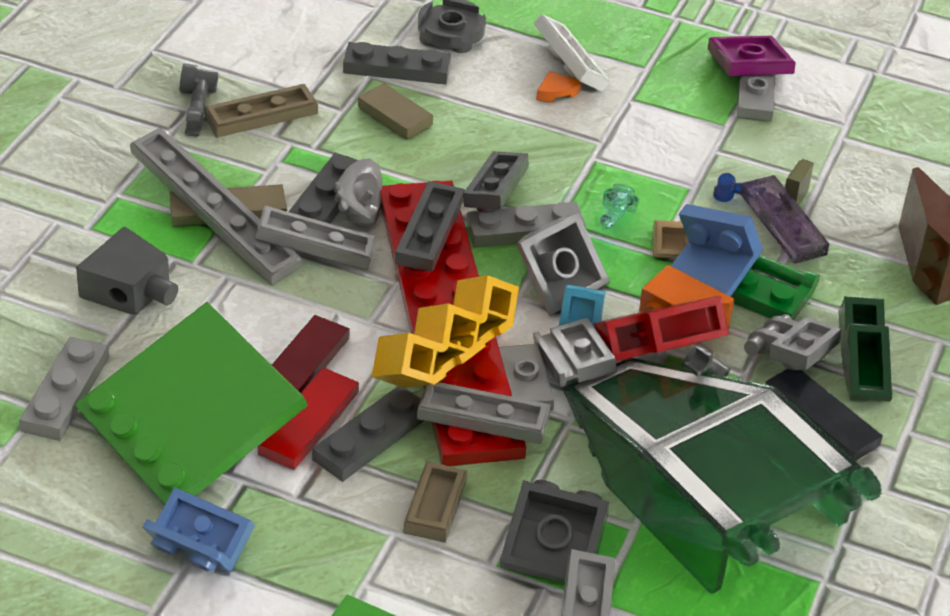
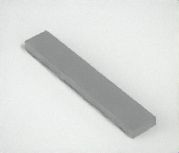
[130,127,302,285]

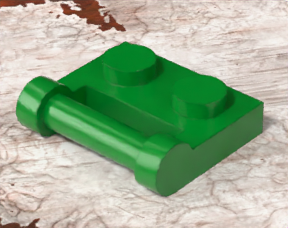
[730,255,820,320]

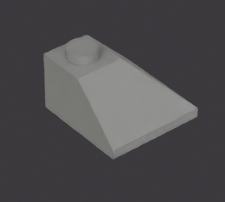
[516,212,610,315]

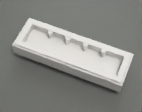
[534,15,610,92]

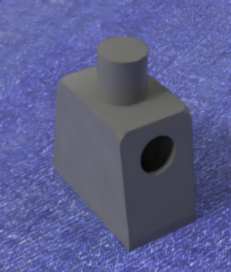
[76,227,178,314]

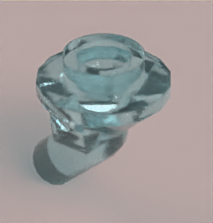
[600,184,640,228]

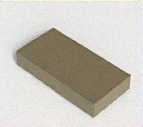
[358,83,433,139]
[403,461,468,543]

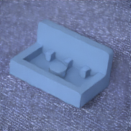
[142,487,255,573]

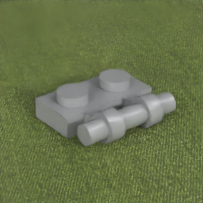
[744,314,842,371]

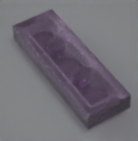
[740,175,830,264]

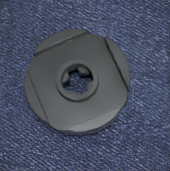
[418,0,486,53]

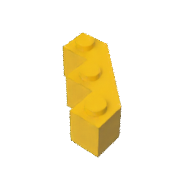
[372,275,519,388]

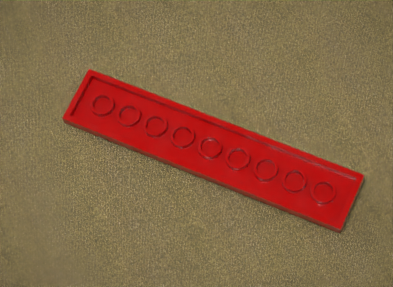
[380,180,527,466]

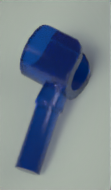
[713,173,766,202]

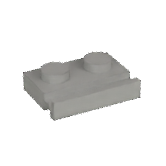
[533,318,617,388]

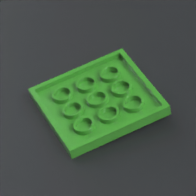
[75,302,308,506]

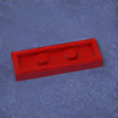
[258,367,359,470]

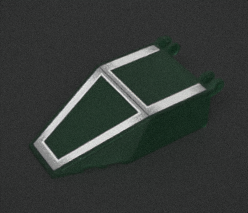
[564,358,882,594]

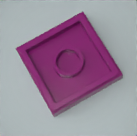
[707,36,796,76]

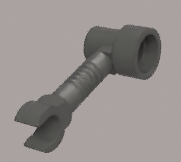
[179,63,219,136]
[681,342,731,380]

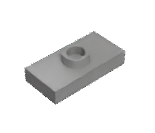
[737,75,775,122]
[499,343,554,411]

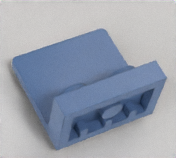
[671,204,763,296]

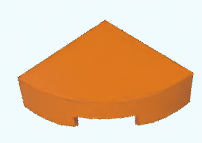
[536,71,582,102]

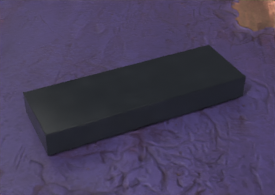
[764,369,883,463]

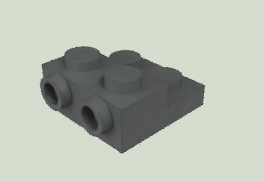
[499,480,609,584]

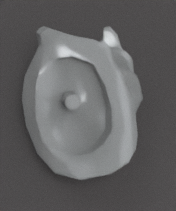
[334,158,382,227]

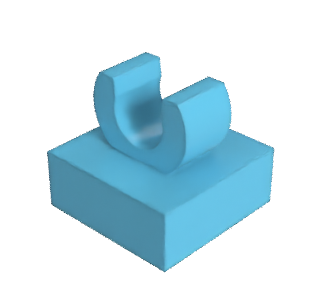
[559,285,606,326]

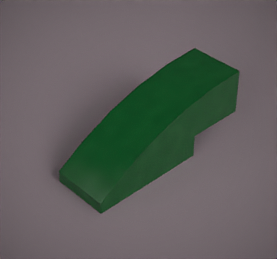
[838,296,892,402]

